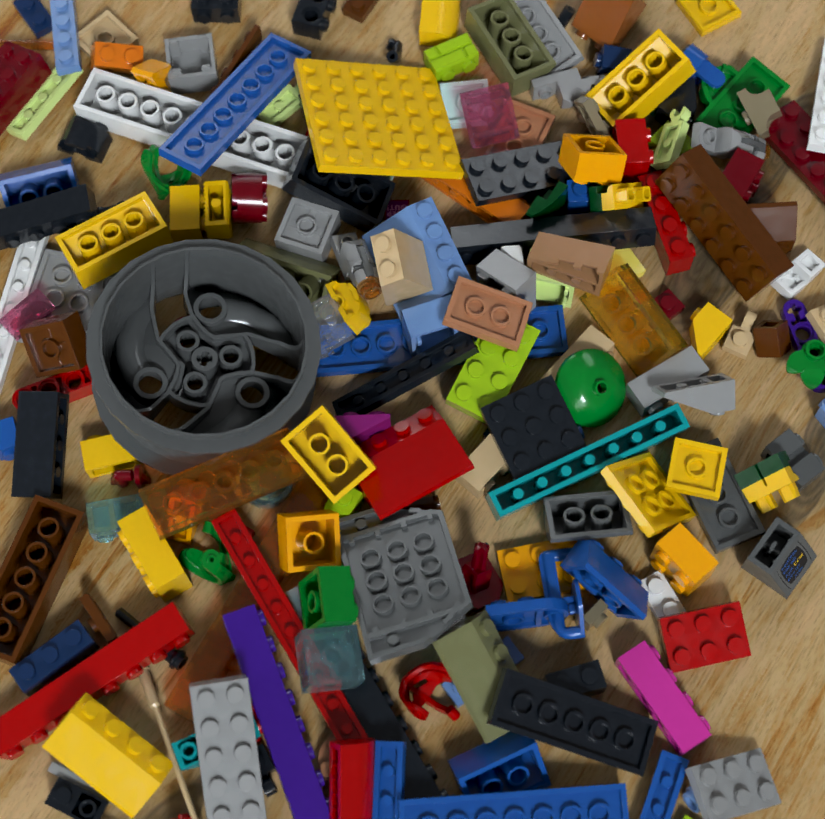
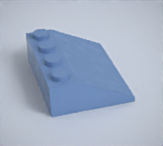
[362,197,472,324]

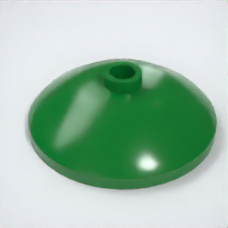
[555,349,626,427]

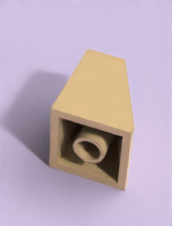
[370,228,433,306]

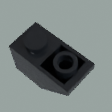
[44,777,109,819]

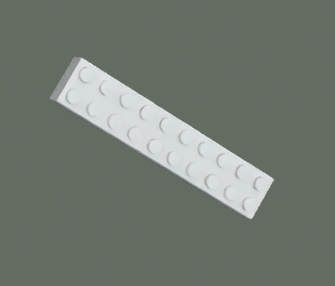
[73,67,308,188]

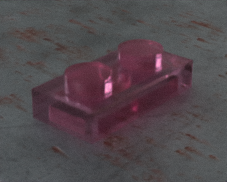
[0,288,56,341]

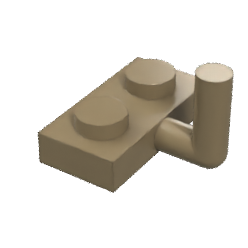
[574,96,611,136]

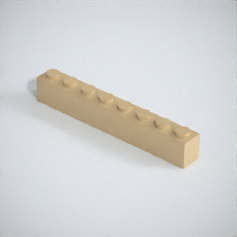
[455,325,615,499]

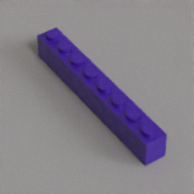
[222,604,330,819]

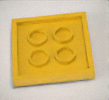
[600,452,697,538]

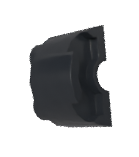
[57,115,113,164]

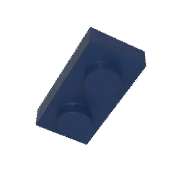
[12,0,52,40]

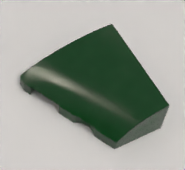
[526,181,568,219]

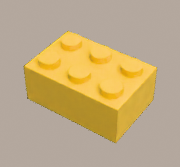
[280,405,377,504]
[117,505,193,603]

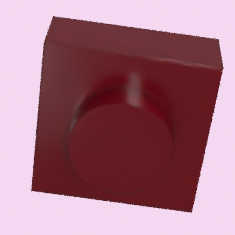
[648,288,685,324]

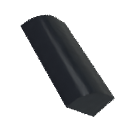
[11,391,70,500]

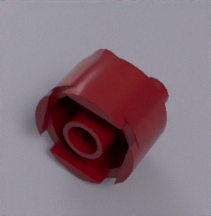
[231,173,268,223]

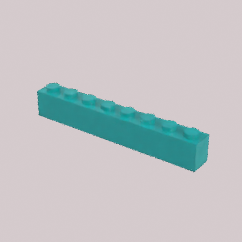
[485,403,690,521]

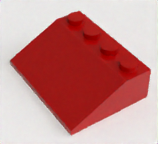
[356,405,474,520]

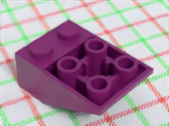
[334,411,391,444]

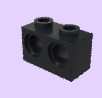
[292,0,337,40]

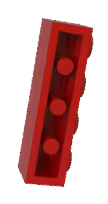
[636,170,696,276]

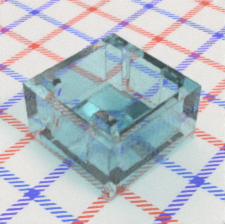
[294,624,365,694]

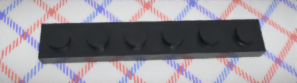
[332,331,479,416]

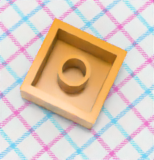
[558,133,627,186]
[277,509,341,573]
[649,522,719,598]

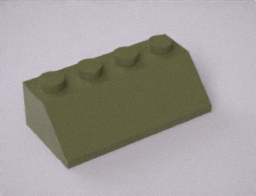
[464,0,556,97]
[240,238,340,322]
[432,610,519,743]

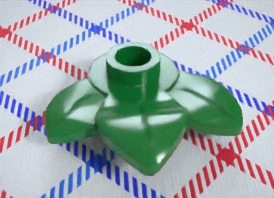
[786,340,825,390]

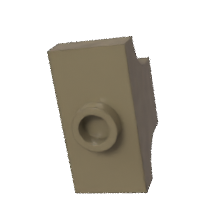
[737,88,783,139]

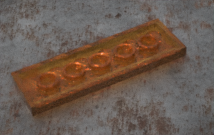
[138,427,309,541]

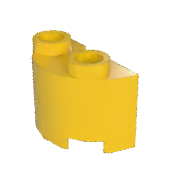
[325,281,371,335]

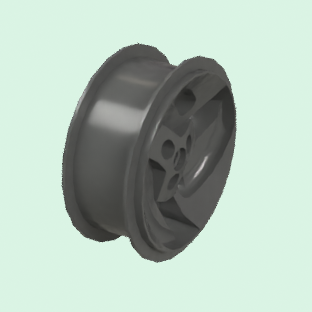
[86,239,321,480]

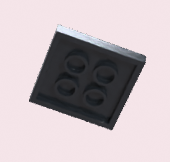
[479,375,587,480]

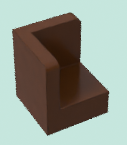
[753,320,791,358]

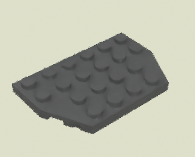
[339,507,473,665]

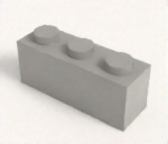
[626,345,710,417]

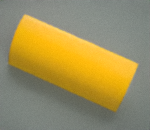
[419,0,461,46]

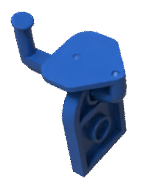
[485,548,585,639]

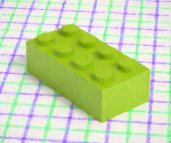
[445,324,540,424]

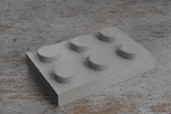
[685,748,782,819]

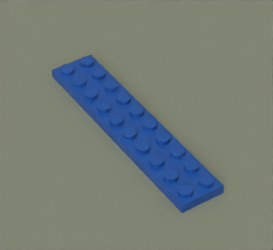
[316,305,568,377]

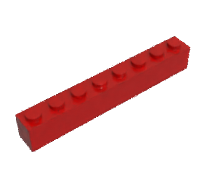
[0,602,196,760]

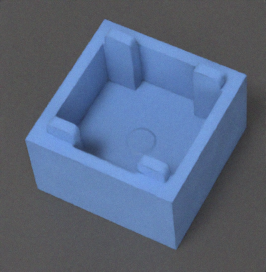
[401,295,459,357]

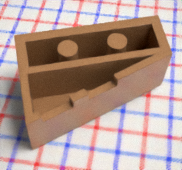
[526,232,615,297]

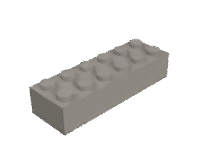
[189,674,267,819]

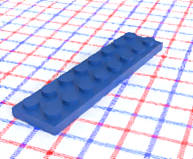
[158,33,311,177]
[397,783,629,819]

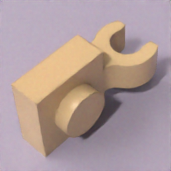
[721,311,758,360]

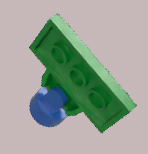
[682,43,790,133]

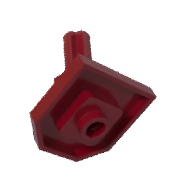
[458,541,503,612]

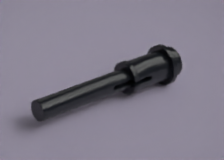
[115,607,188,670]

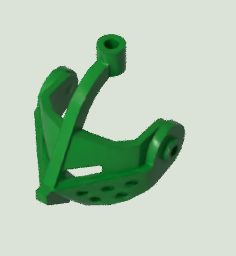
[141,144,192,200]
[179,521,236,585]

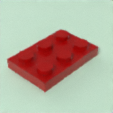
[657,601,751,673]

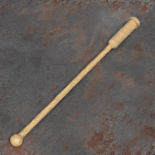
[139,666,198,819]

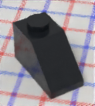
[655,77,696,130]

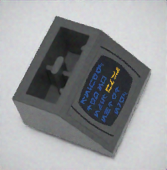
[741,517,817,599]

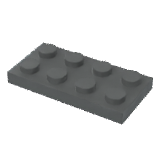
[669,438,766,554]

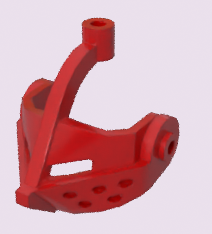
[399,661,461,721]

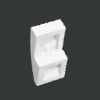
[771,248,825,301]

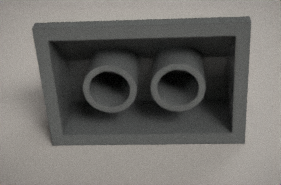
[543,490,633,543]

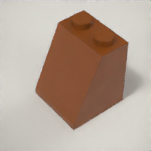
[571,0,647,50]

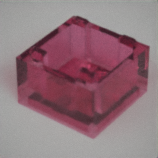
[460,82,520,149]

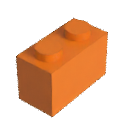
[90,41,143,75]

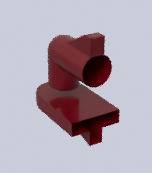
[111,464,151,491]

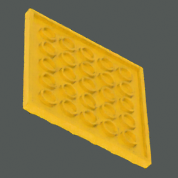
[293,58,464,179]

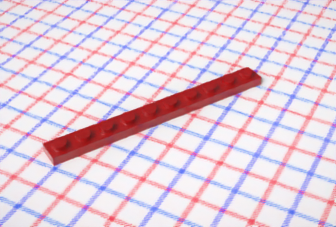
[211,508,369,740]

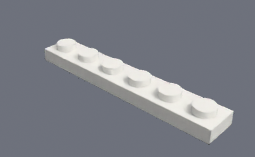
[806,40,825,153]

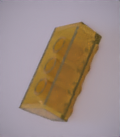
[579,263,688,377]

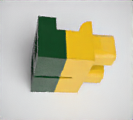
[588,182,651,212]
[734,450,800,514]

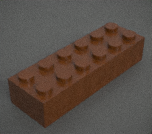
[654,144,794,302]
[0,494,91,666]

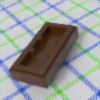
[79,593,119,643]

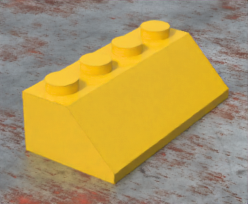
[585,28,696,128]
[55,191,173,289]
[41,693,173,818]

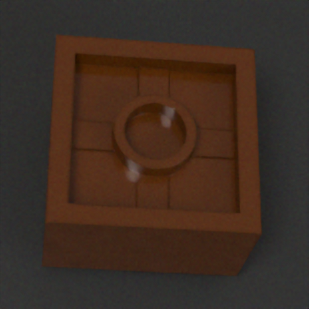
[19,311,87,378]

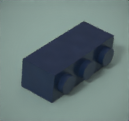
[8,620,100,697]

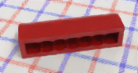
[330,738,375,819]

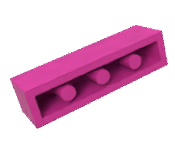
[615,640,712,757]

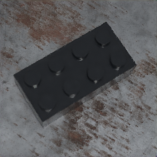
[281,137,396,233]

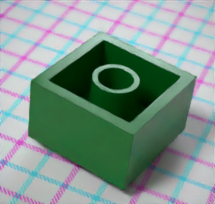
[298,566,358,637]

